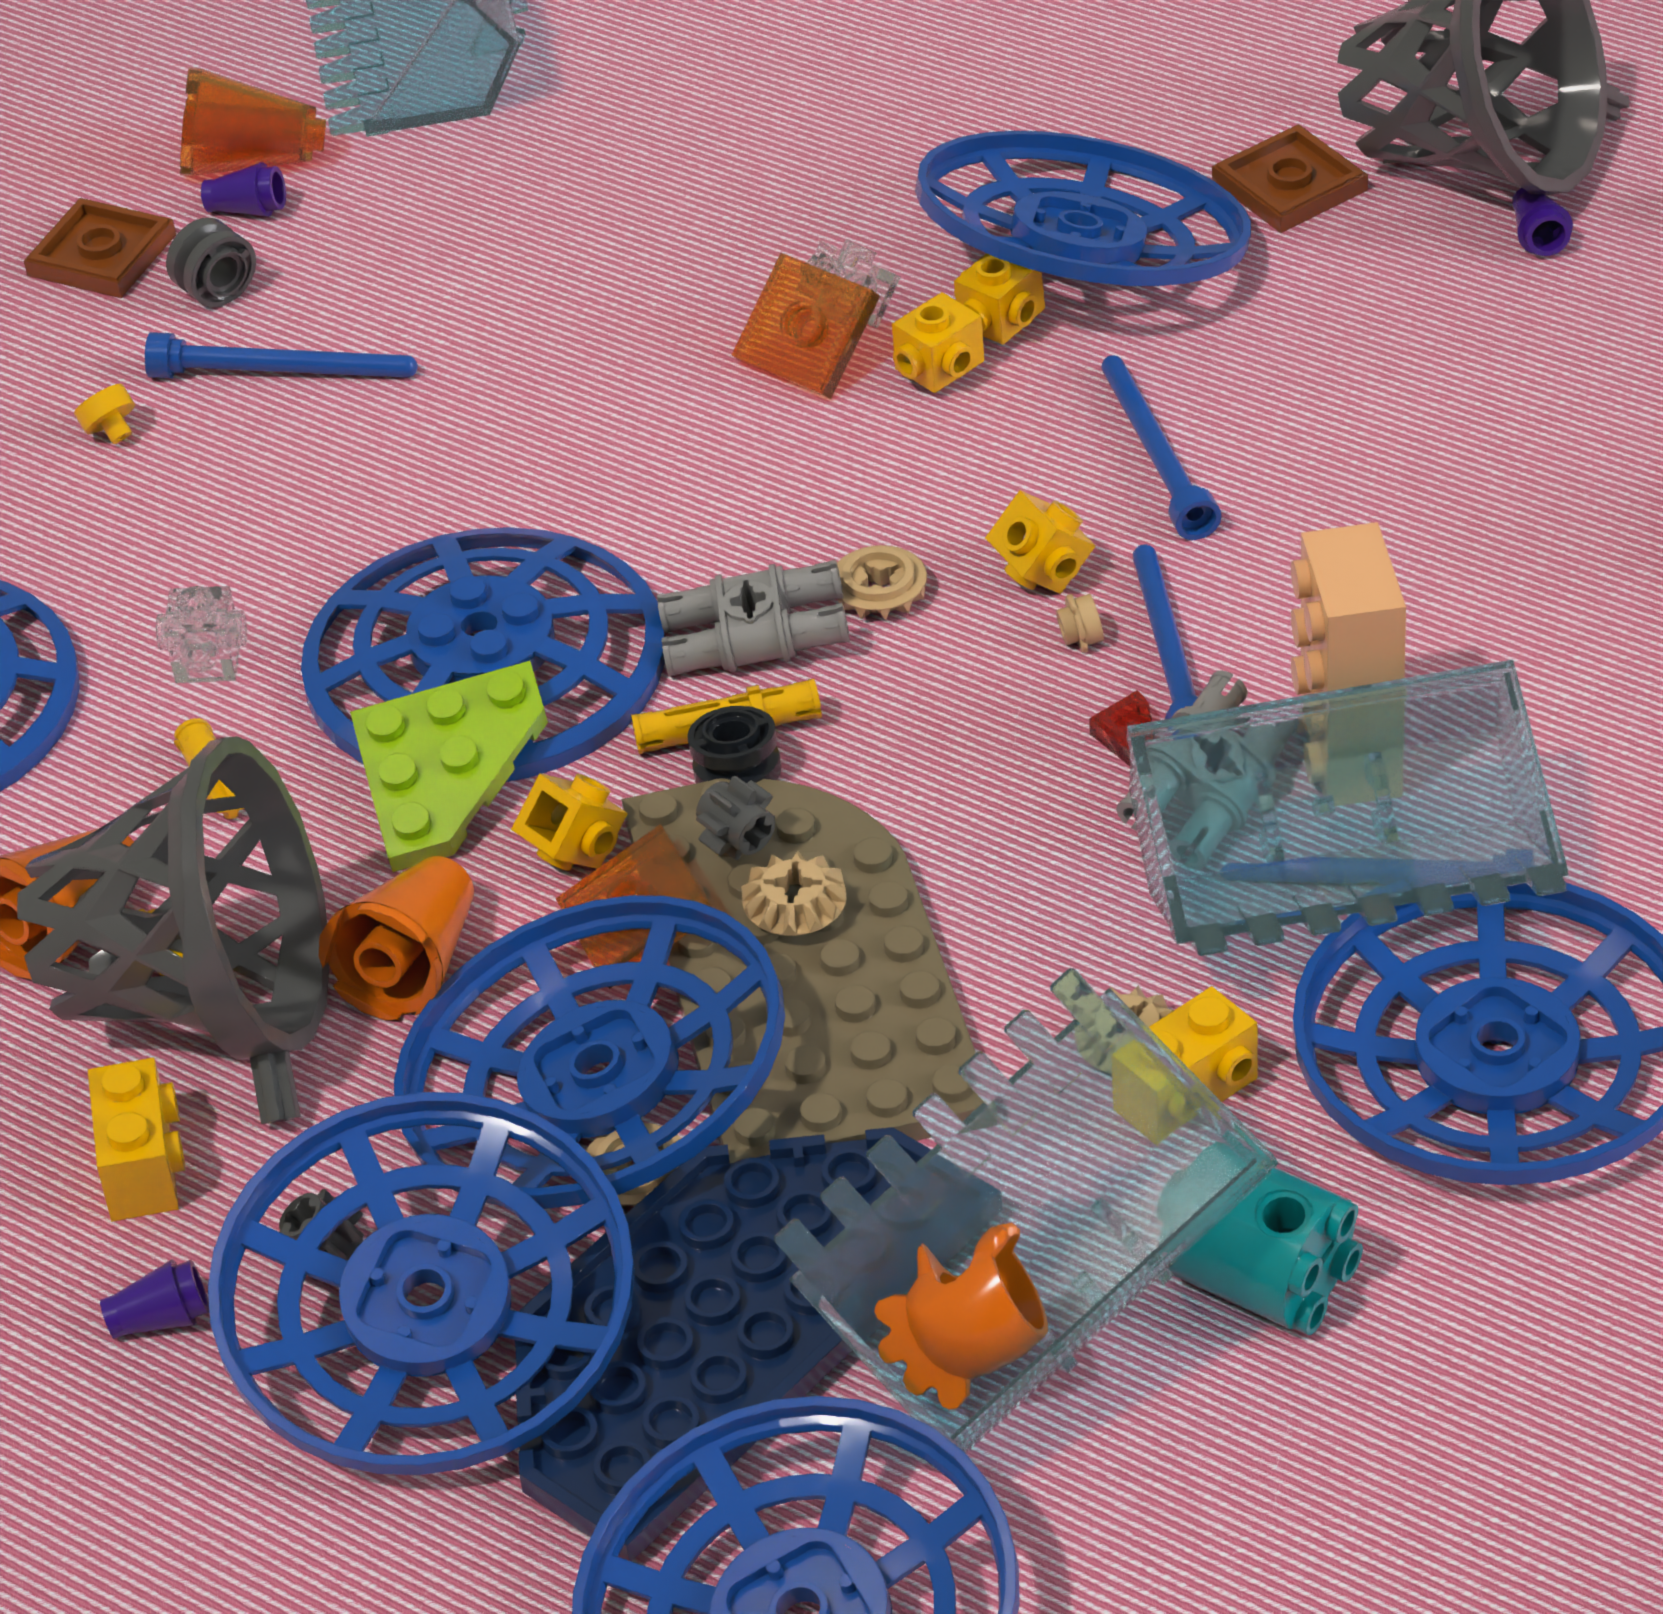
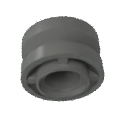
[166,218,256,307]

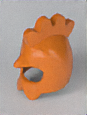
[874,1223,1048,1410]

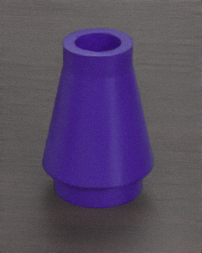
[201,162,286,217]
[1512,188,1573,256]
[100,1259,209,1339]

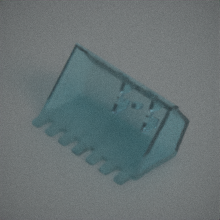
[306,0,528,137]
[1126,660,1568,956]
[774,968,1278,1453]

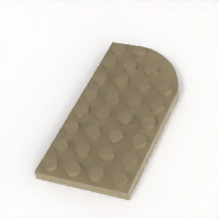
[621,778,995,1163]

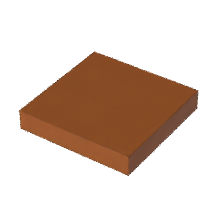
[1212,124,1368,233]
[24,198,176,298]

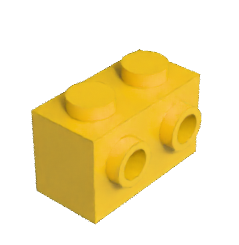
[1109,986,1258,1146]
[87,1057,186,1222]

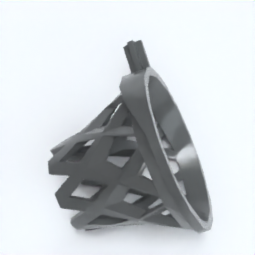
[1337,0,1630,195]
[17,736,330,1124]

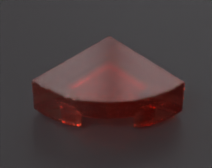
[1089,690,1152,766]

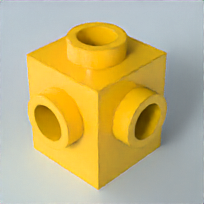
[954,253,1045,345]
[892,292,984,393]
[985,490,1096,594]
[511,773,628,871]

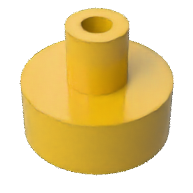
[74,384,135,444]

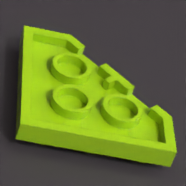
[350,661,548,872]

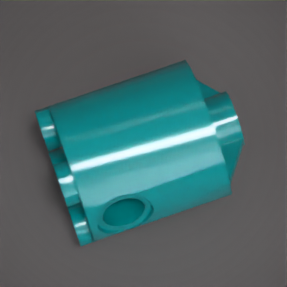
[1158,1144,1363,1335]

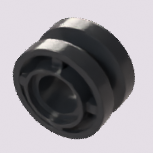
[688,706,781,783]

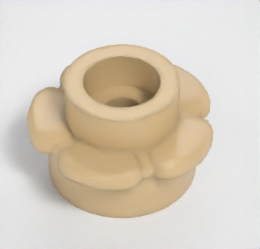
[1056,594,1104,653]

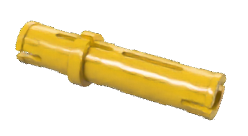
[631,678,822,754]

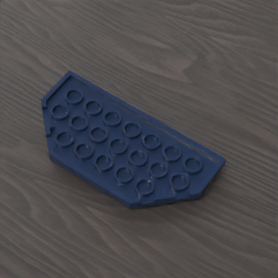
[514,1127,1001,1562]

